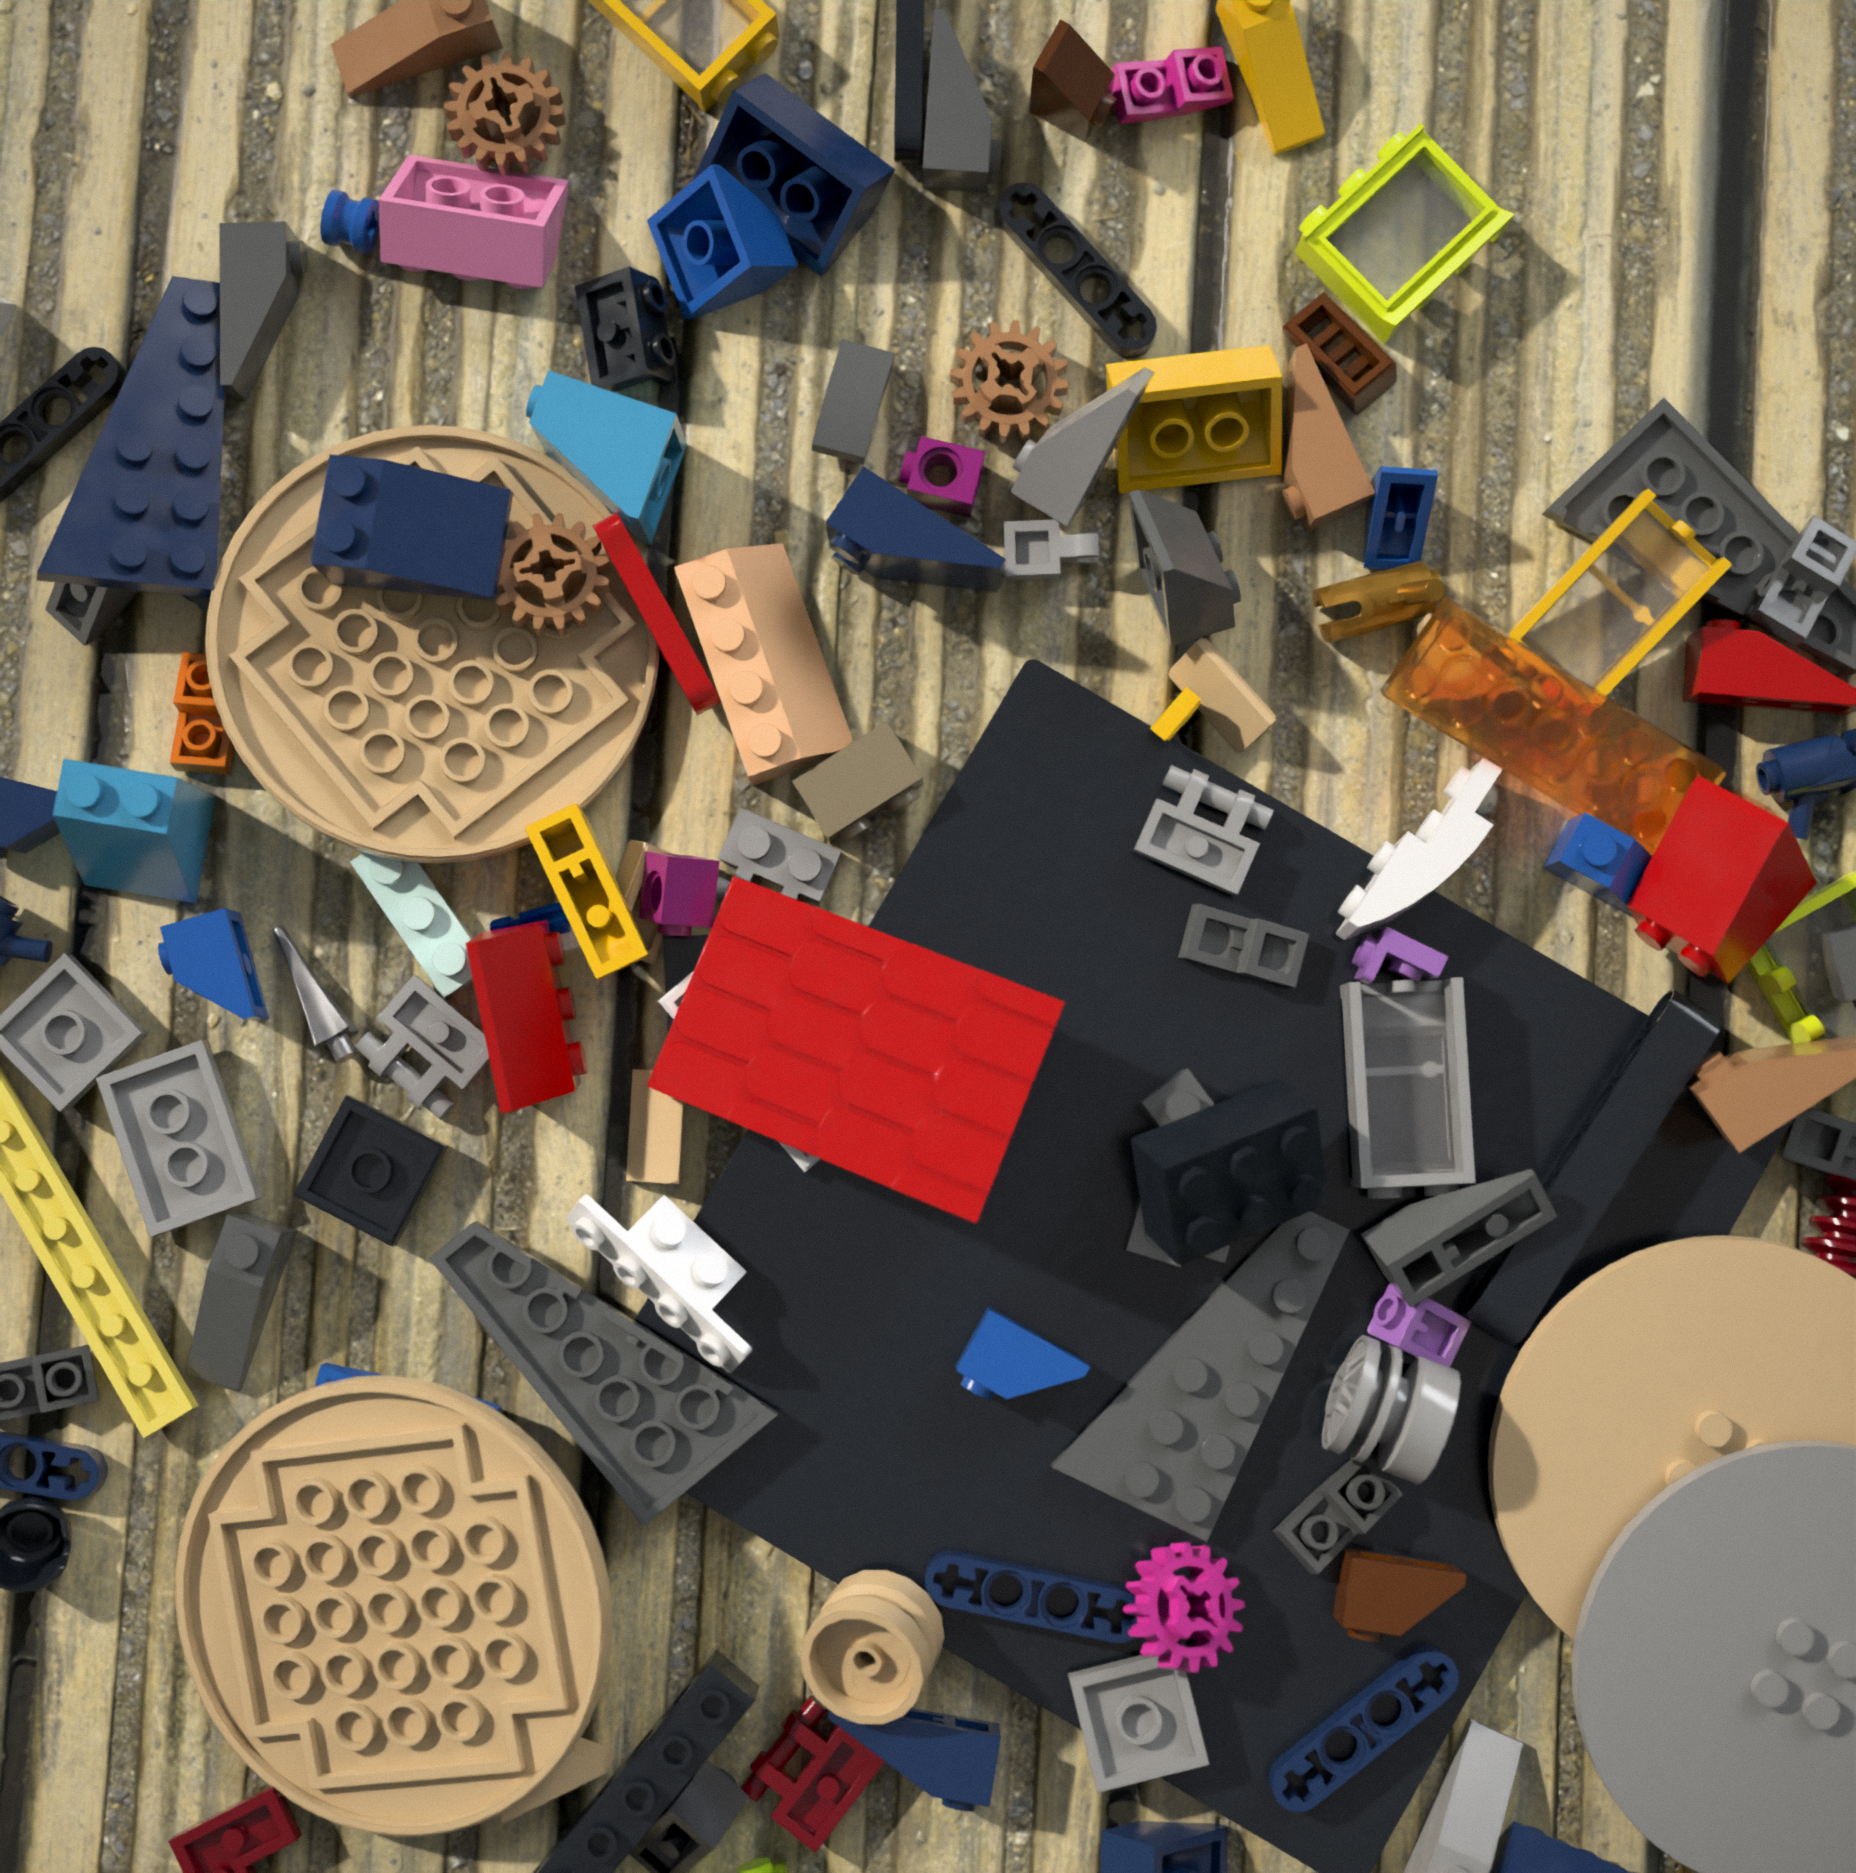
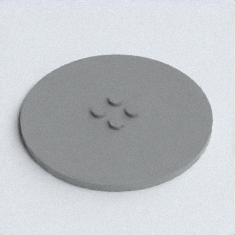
[1572,1440,1856,1873]

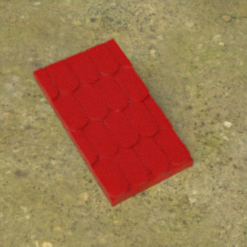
[647,876,1065,1223]

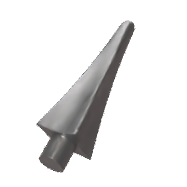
[273,925,359,1063]

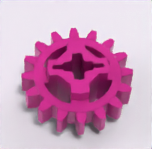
[1123,1542,1245,1672]

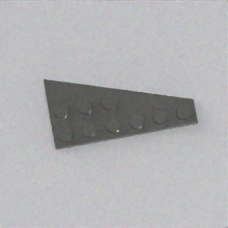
[1541,398,1856,675]
[1051,1211,1350,1542]
[429,1221,779,1526]

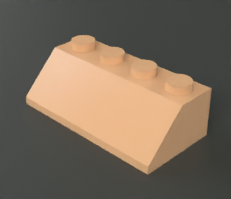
[674,543,853,786]

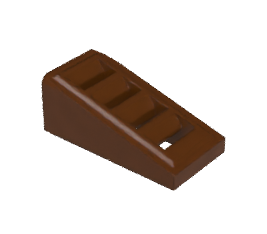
[1282,292,1397,415]

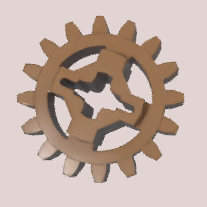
[444,52,566,176]
[950,320,1069,444]
[496,513,610,636]

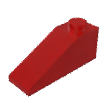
[1683,620,1856,715]

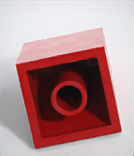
[1627,776,1817,984]

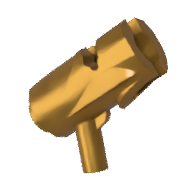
[1312,560,1445,643]

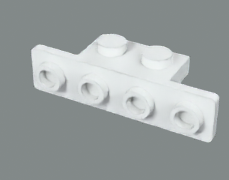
[566,1194,752,1373]

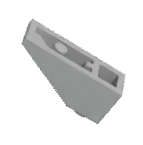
[1010,367,1155,526]
[1403,1718,1523,1873]

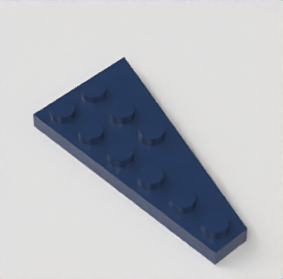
[37,276,225,598]

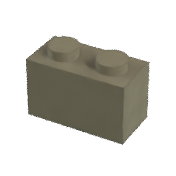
[792,721,923,844]

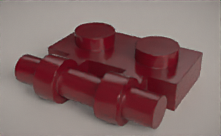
[740,1695,885,1853]

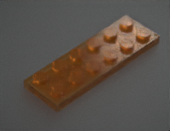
[1380,596,1727,856]

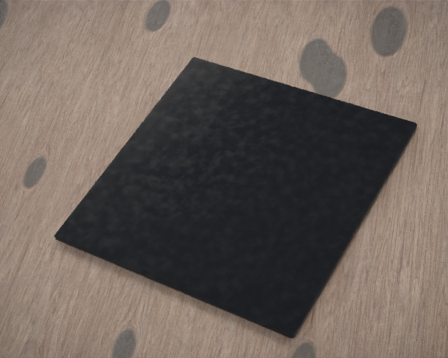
[634,659,1794,1873]

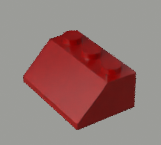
[466,920,588,1114]

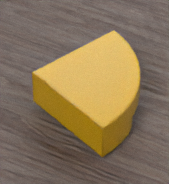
[1150,686,1201,742]

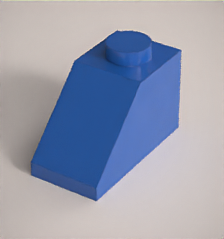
[1543,812,1652,917]
[158,908,269,1022]
[955,1306,1091,1401]

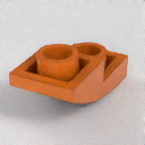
[170,652,234,775]

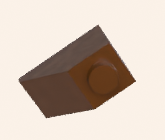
[1029,19,1118,142]
[1333,1548,1467,1642]

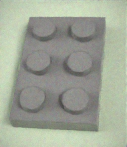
[96,1040,262,1237]

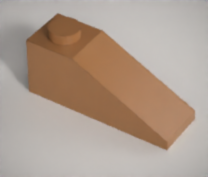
[331,0,503,98]
[1282,343,1375,532]

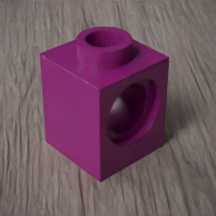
[899,436,985,518]
[639,851,720,936]

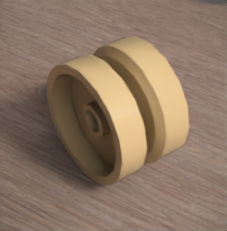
[800,1570,945,1724]

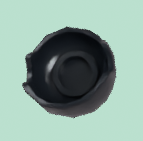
[0,1497,72,1594]

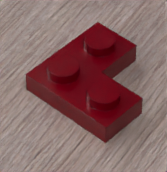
[168,1786,302,1873]

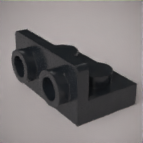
[575,266,676,392]

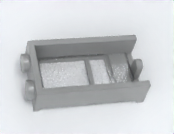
[1340,977,1475,1199]

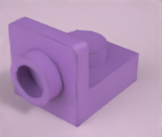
[1352,927,1448,984]
[1367,1283,1472,1367]

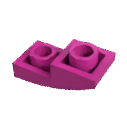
[1111,47,1234,124]

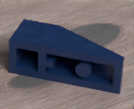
[828,1708,1001,1811]

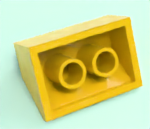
[1106,345,1282,494]

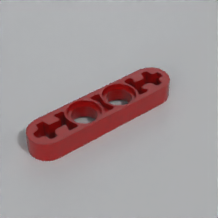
[592,512,722,716]

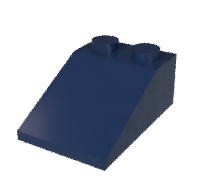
[310,454,514,601]
[826,466,1006,593]

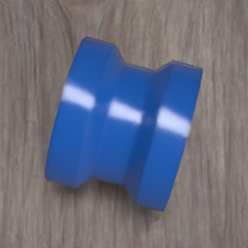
[320,190,380,254]

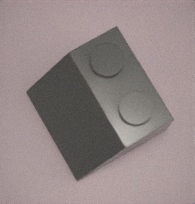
[1129,489,1241,646]

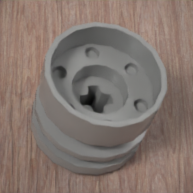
[1322,1335,1461,1485]

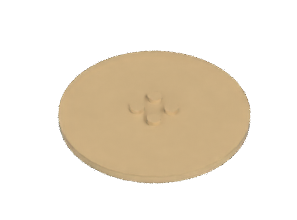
[205,425,659,864]
[1488,1235,1856,1640]
[175,1375,612,1837]

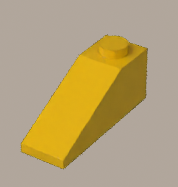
[1215,0,1325,156]
[524,803,649,980]

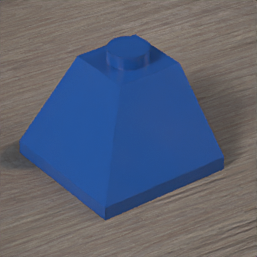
[647,164,798,319]

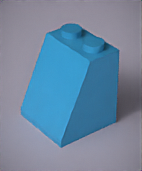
[526,370,687,545]
[53,759,217,904]

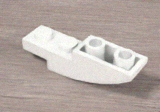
[1335,756,1503,940]

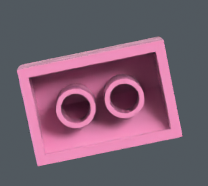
[379,155,569,289]

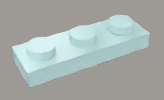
[350,852,473,999]

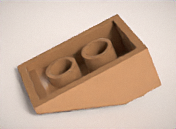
[1686,1035,1856,1153]

